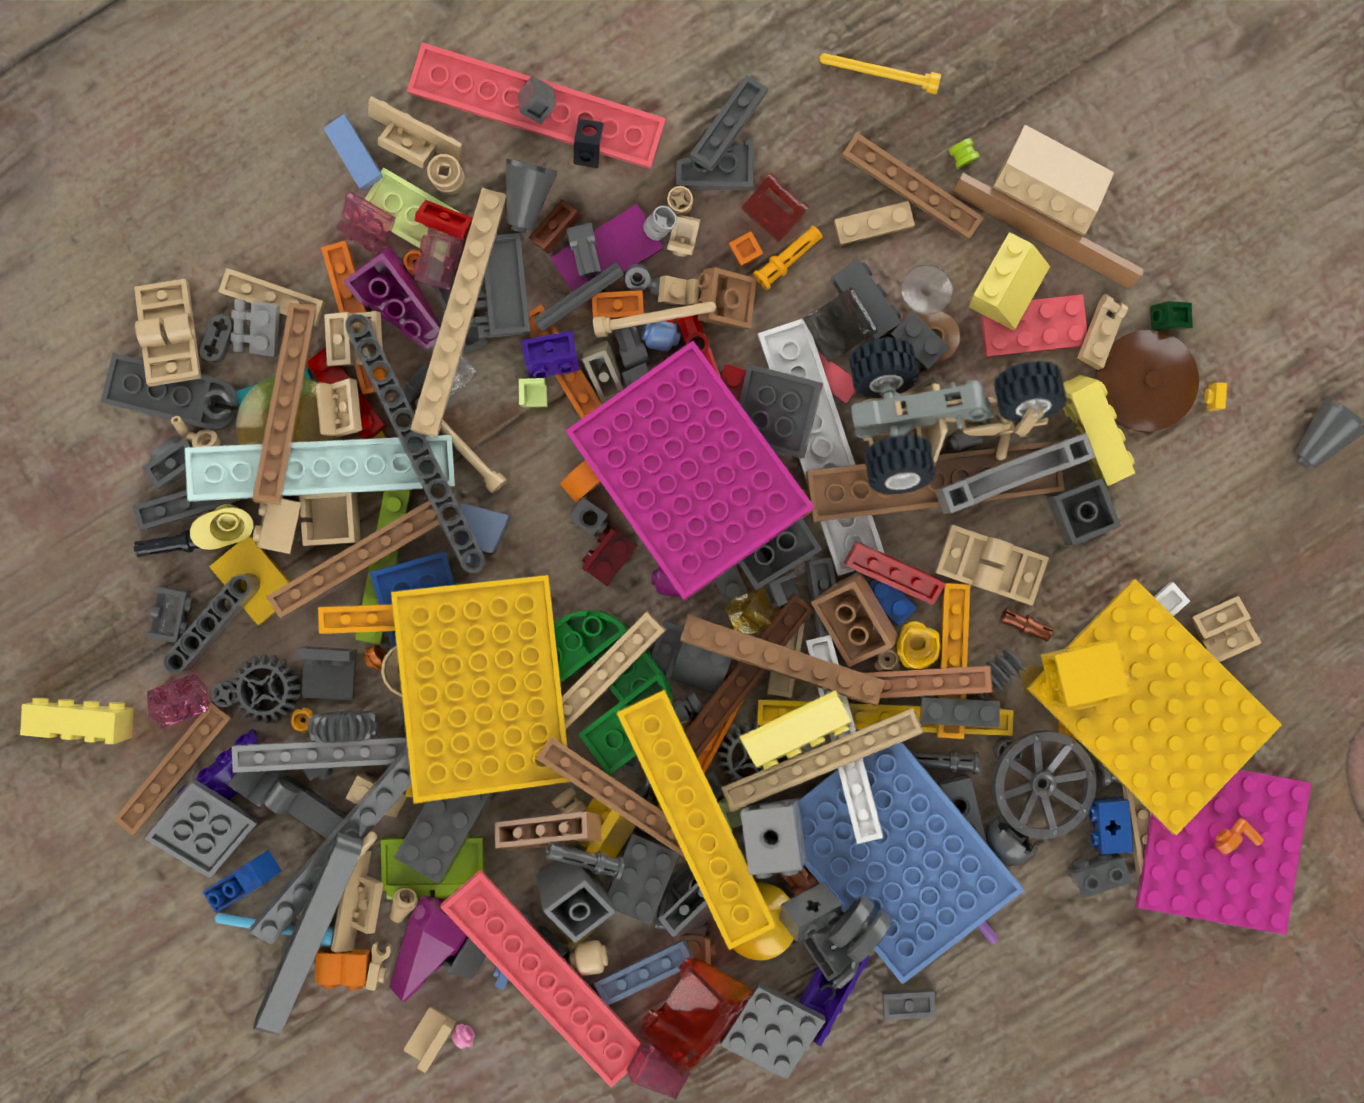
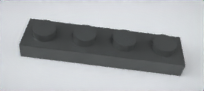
[690,75,768,172]

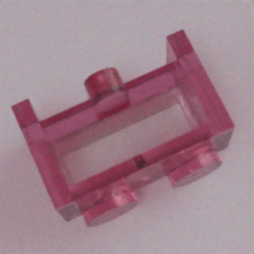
[413,229,463,291]

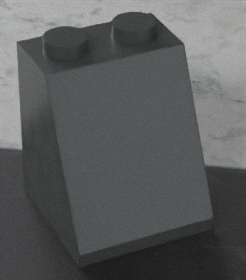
[536,846,616,943]

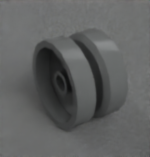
[828,894,893,963]

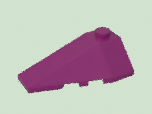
[343,246,441,351]
[389,895,467,1002]

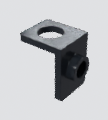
[573,119,604,168]

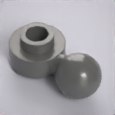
[624,264,660,298]

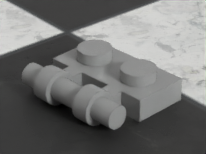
[230,299,280,357]

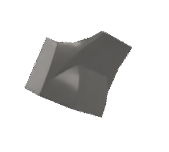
[142,436,192,489]

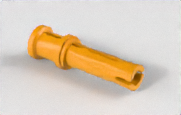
[753,226,823,290]

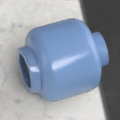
[641,320,681,352]

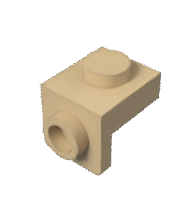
[667,214,701,257]

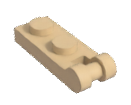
[1077,294,1128,370]

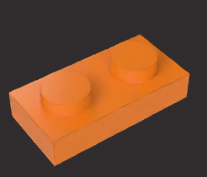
[592,290,644,319]

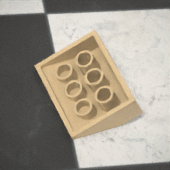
[991,125,1114,236]

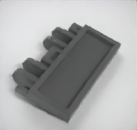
[458,233,530,338]

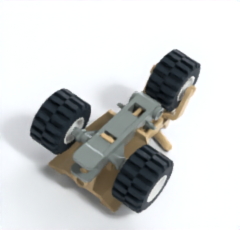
[849,337,1067,494]

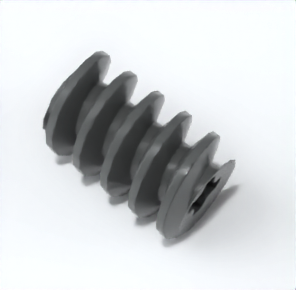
[977,649,1026,701]

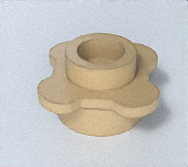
[874,647,900,672]

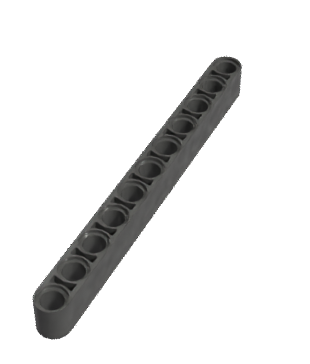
[345,313,485,574]

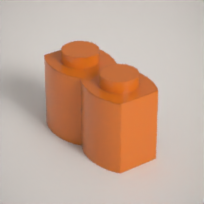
[315,948,371,990]

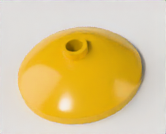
[733,882,794,960]

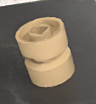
[427,154,466,195]

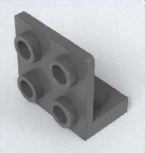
[297,646,356,700]

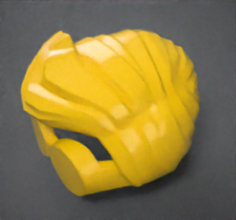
[896,621,941,670]

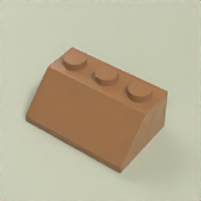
[811,572,898,667]

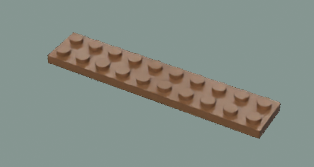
[806,440,1065,522]

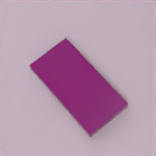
[550,204,664,292]

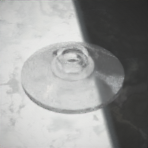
[901,265,953,314]

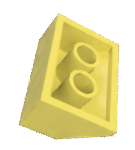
[969,232,1050,330]

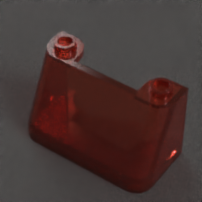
[639,957,755,1076]

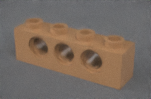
[495,812,602,851]

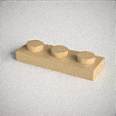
[834,201,915,246]

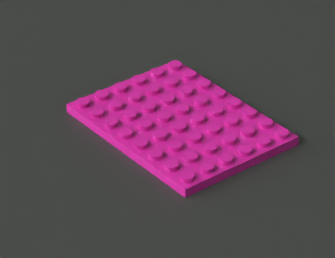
[565,341,815,601]

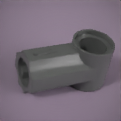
[566,223,601,277]
[614,326,650,371]

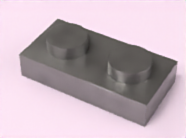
[882,989,936,1020]

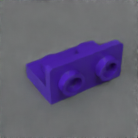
[522,331,580,378]

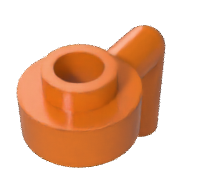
[1215,818,1264,855]

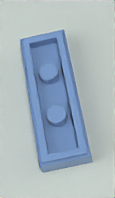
[324,114,383,191]

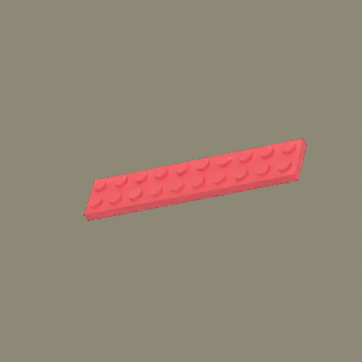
[407,42,666,170]
[441,869,650,1087]

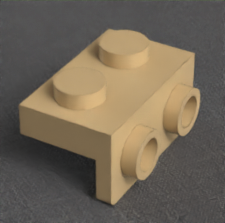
[316,378,362,437]

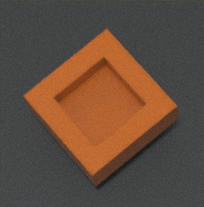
[729,231,763,267]

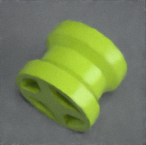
[948,138,980,169]

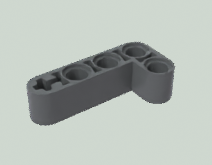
[264,776,348,839]

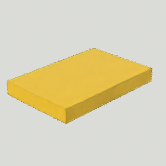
[209,535,290,625]

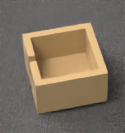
[299,492,361,546]
[252,499,301,554]

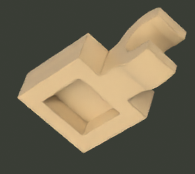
[365,941,393,991]

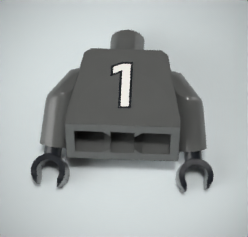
[791,924,860,1000]

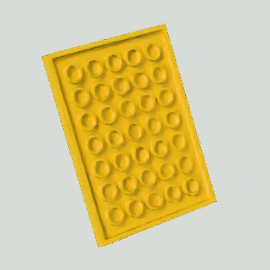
[391,575,570,803]
[1027,579,1282,835]

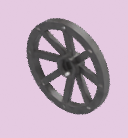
[992,730,1096,839]

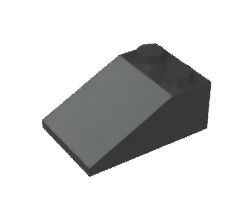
[738,518,822,590]

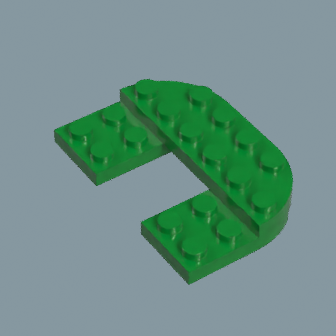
[554,610,673,775]

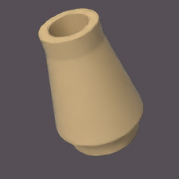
[390,888,418,923]

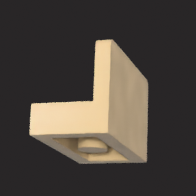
[404,1007,456,1073]

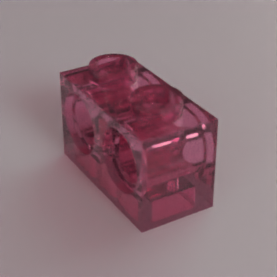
[147,673,209,729]

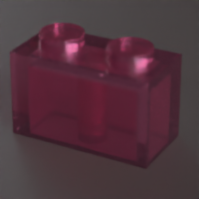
[626,1043,690,1099]

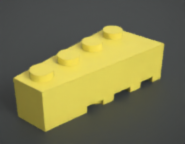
[1063,375,1135,486]
[20,698,134,744]

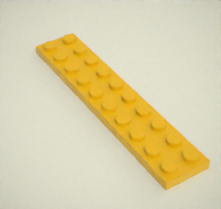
[617,690,776,950]

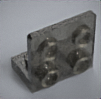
[802,288,878,362]

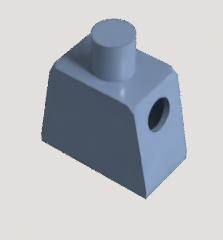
[457,503,511,566]

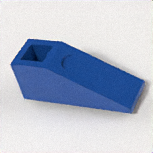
[203,850,282,913]

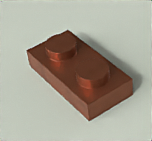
[528,199,582,254]

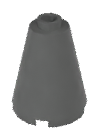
[506,158,557,233]
[1295,396,1364,469]

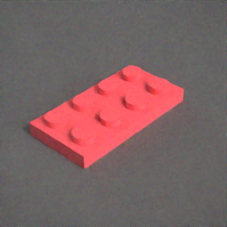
[981,294,1087,357]

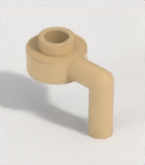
[171,416,221,447]

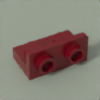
[582,527,637,586]

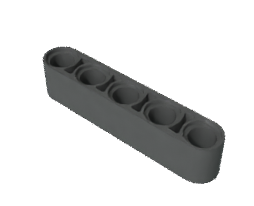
[163,573,260,674]

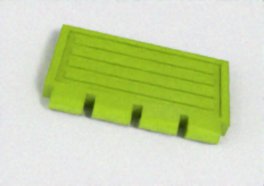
[381,836,484,900]

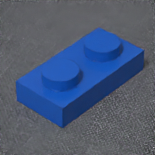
[869,578,917,626]

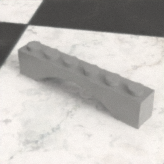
[935,433,1095,514]

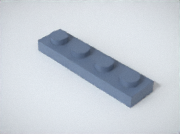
[594,938,696,1005]

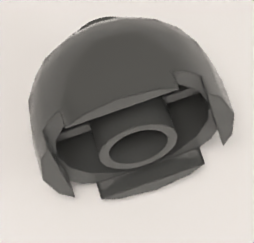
[985,815,1038,866]

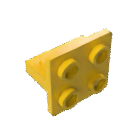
[579,797,636,858]

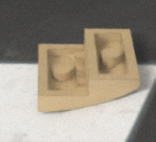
[324,311,383,366]
[1192,596,1261,663]

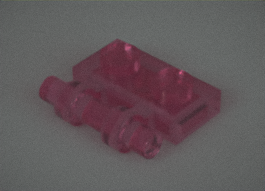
[337,191,396,254]

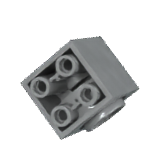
[741,798,807,878]

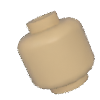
[570,940,608,976]

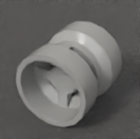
[643,206,677,241]

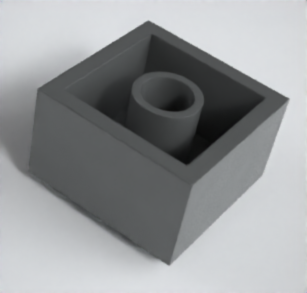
[1047,478,1121,545]

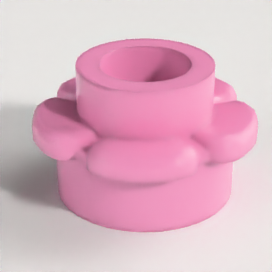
[451,1024,475,1049]

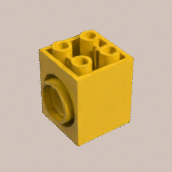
[1041,641,1130,709]

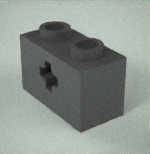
[779,882,842,942]

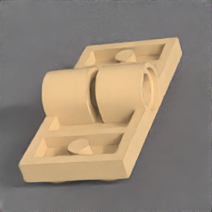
[134,279,201,387]
[934,525,1049,606]

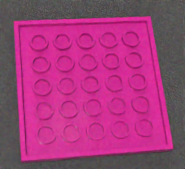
[1135,769,1311,935]

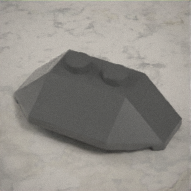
[658,861,748,939]

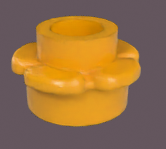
[291,708,313,733]

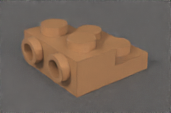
[695,267,757,330]

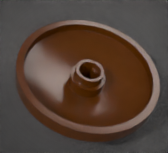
[1095,330,1199,432]

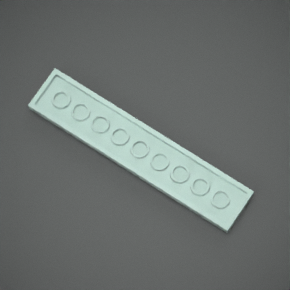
[185,435,455,501]

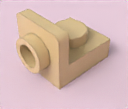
[658,276,700,307]

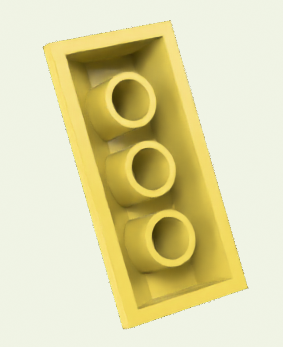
[740,690,852,770]

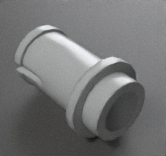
[948,433,982,453]

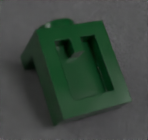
[1150,301,1193,331]

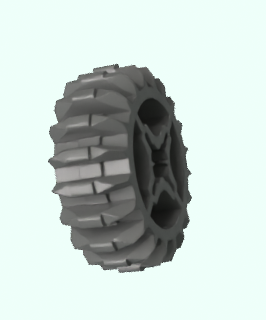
[230,654,301,724]
[308,710,379,743]
[718,722,787,784]

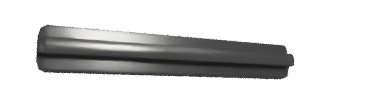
[534,263,623,331]

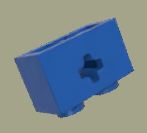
[1089,797,1133,854]

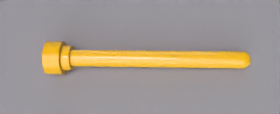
[819,53,941,95]

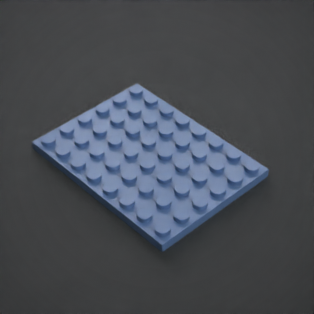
[799,742,1024,984]

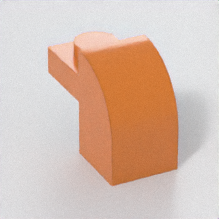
[560,460,601,503]

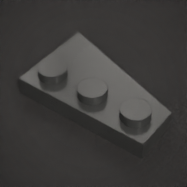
[676,138,754,191]

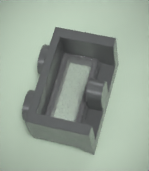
[145,585,194,643]

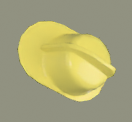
[190,504,254,550]

